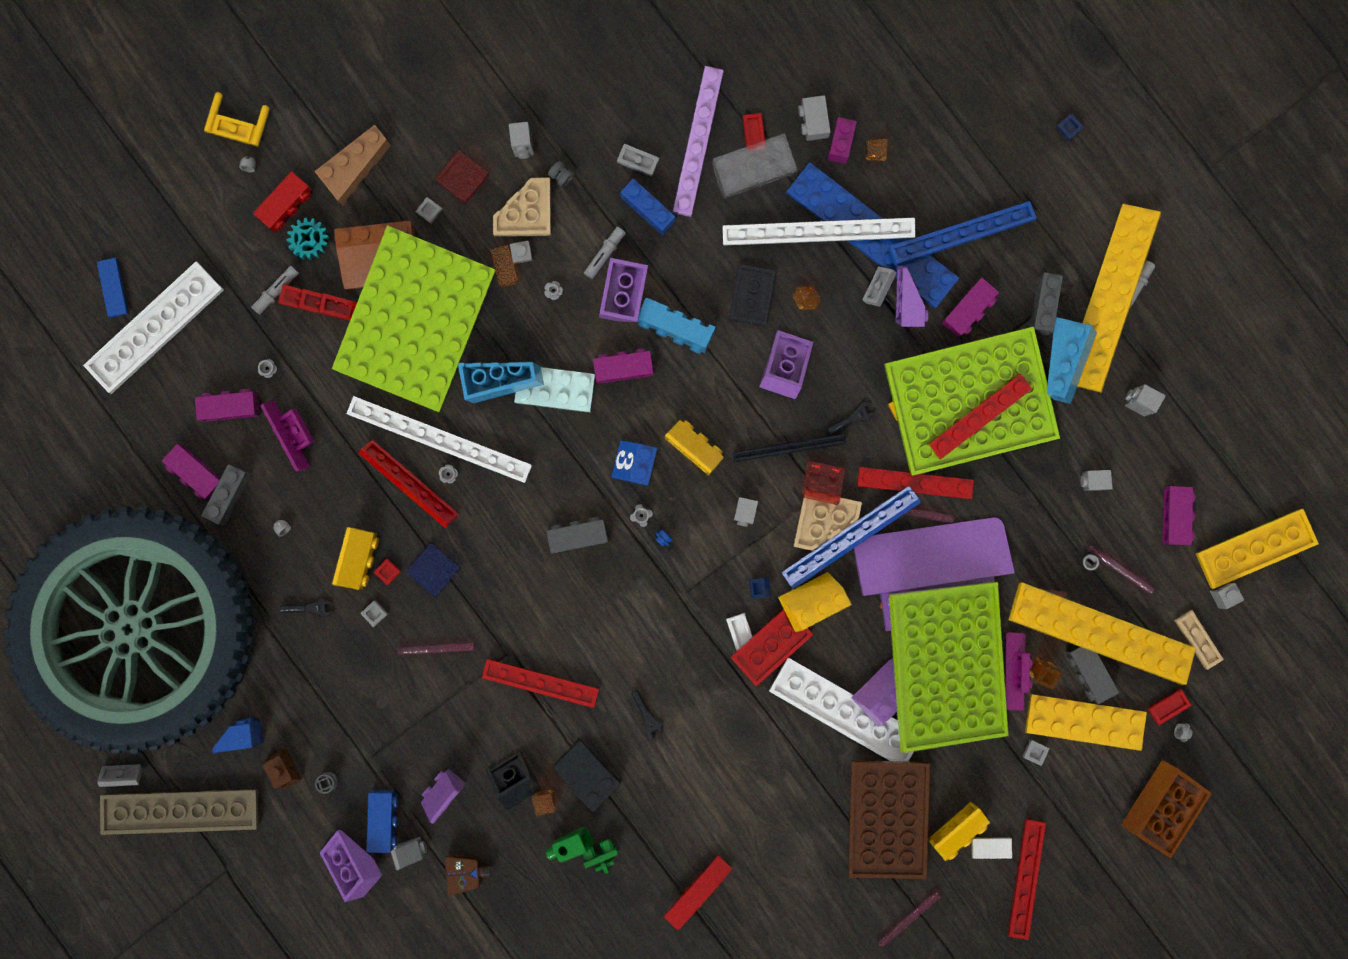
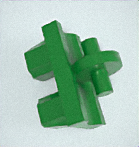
[583,838,619,874]

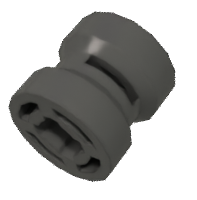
[548,161,574,188]
[315,772,339,794]

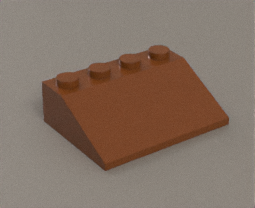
[334,221,416,290]
[1121,760,1212,858]

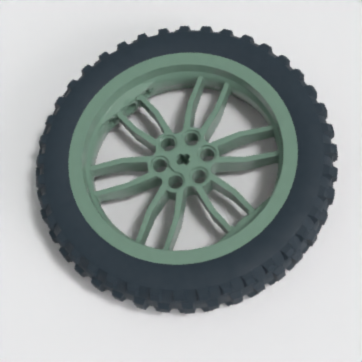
[4,507,255,753]

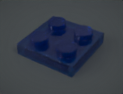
[406,543,461,597]

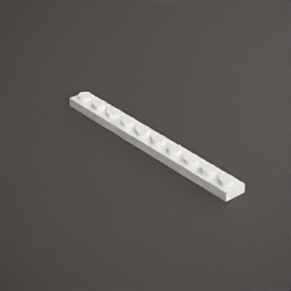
[723,218,915,245]
[346,396,532,483]

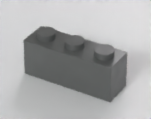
[1030,272,1063,336]
[201,464,252,525]
[546,517,608,554]
[1065,645,1119,704]

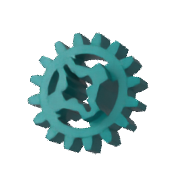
[286,218,330,260]

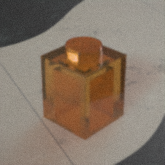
[1030,657,1062,690]
[532,789,557,816]

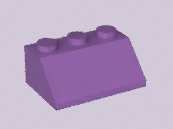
[599,258,648,322]
[851,658,897,726]

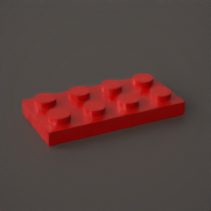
[730,608,813,686]

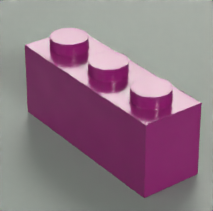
[941,278,999,338]
[593,349,653,384]
[195,389,260,422]
[162,444,221,500]
[1162,486,1195,545]

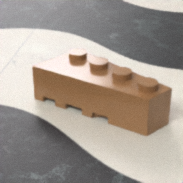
[314,125,391,206]

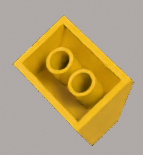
[665,420,724,476]
[332,527,379,590]
[778,572,851,632]
[928,802,990,861]

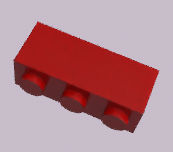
[253,171,313,233]

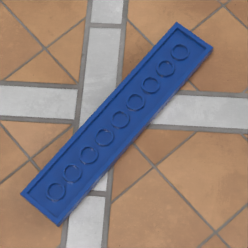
[786,162,959,309]

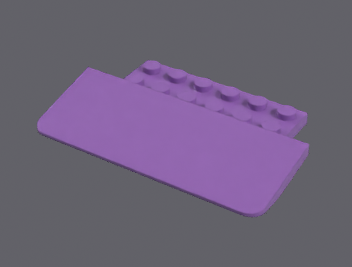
[854,518,1015,631]

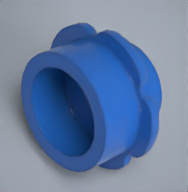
[655,529,673,546]

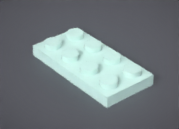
[514,367,595,412]

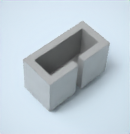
[798,95,830,141]
[509,122,534,159]
[1124,384,1165,416]

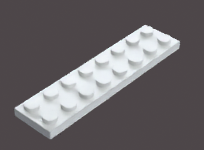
[83,262,224,394]
[769,658,914,761]

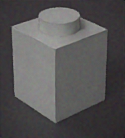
[1080,470,1112,491]
[734,497,758,527]
[1210,583,1244,609]

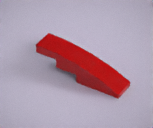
[278,284,357,321]
[663,855,732,930]

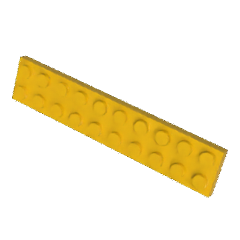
[1077,204,1161,393]
[1009,583,1196,685]

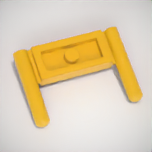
[204,92,270,146]

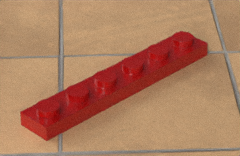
[928,374,1032,459]
[359,440,459,528]
[857,467,974,499]
[482,659,599,708]
[1007,819,1046,940]

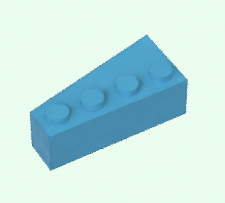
[637,298,716,354]
[1047,317,1097,404]
[458,362,544,403]

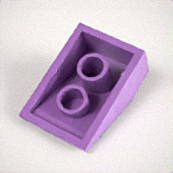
[896,265,928,327]
[760,330,813,399]
[421,769,466,824]
[320,830,382,902]

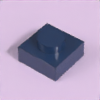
[1056,113,1084,141]
[749,578,771,599]

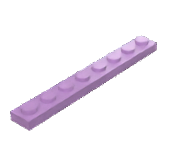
[673,66,723,217]

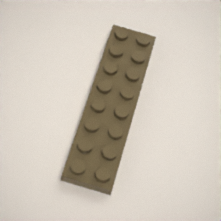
[100,789,259,835]

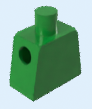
[545,825,594,863]

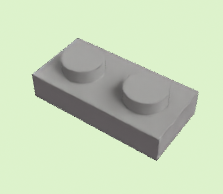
[617,144,659,177]
[862,266,897,307]
[97,764,143,787]

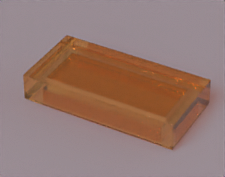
[490,245,518,287]

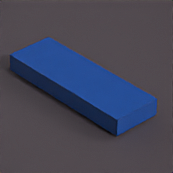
[97,258,129,318]

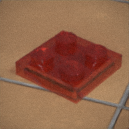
[435,150,489,204]
[801,460,845,505]

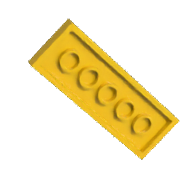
[1195,509,1319,589]
[1025,694,1147,751]

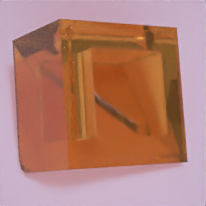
[866,139,888,161]
[793,286,821,310]

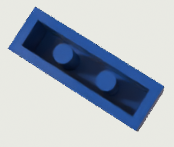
[620,179,676,236]
[367,790,398,853]

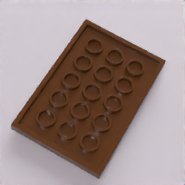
[848,760,930,879]

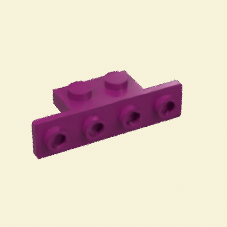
[261,401,314,472]
[1005,632,1033,710]

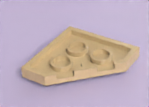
[493,178,551,236]
[793,490,862,551]

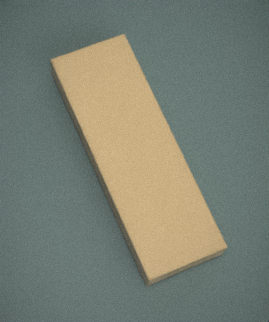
[1174,610,1224,670]

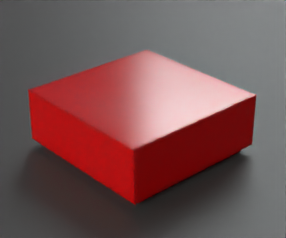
[374,558,402,585]

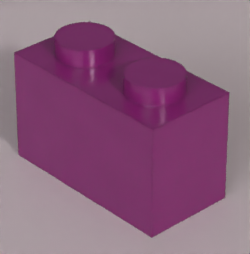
[827,117,857,164]

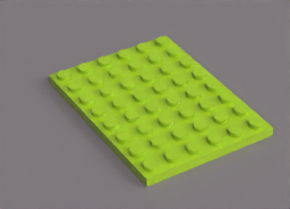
[332,225,496,412]
[884,327,1060,476]
[889,582,1008,753]

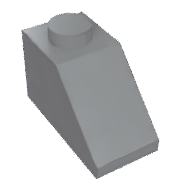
[391,837,427,870]

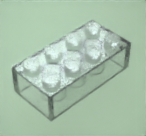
[711,133,797,198]

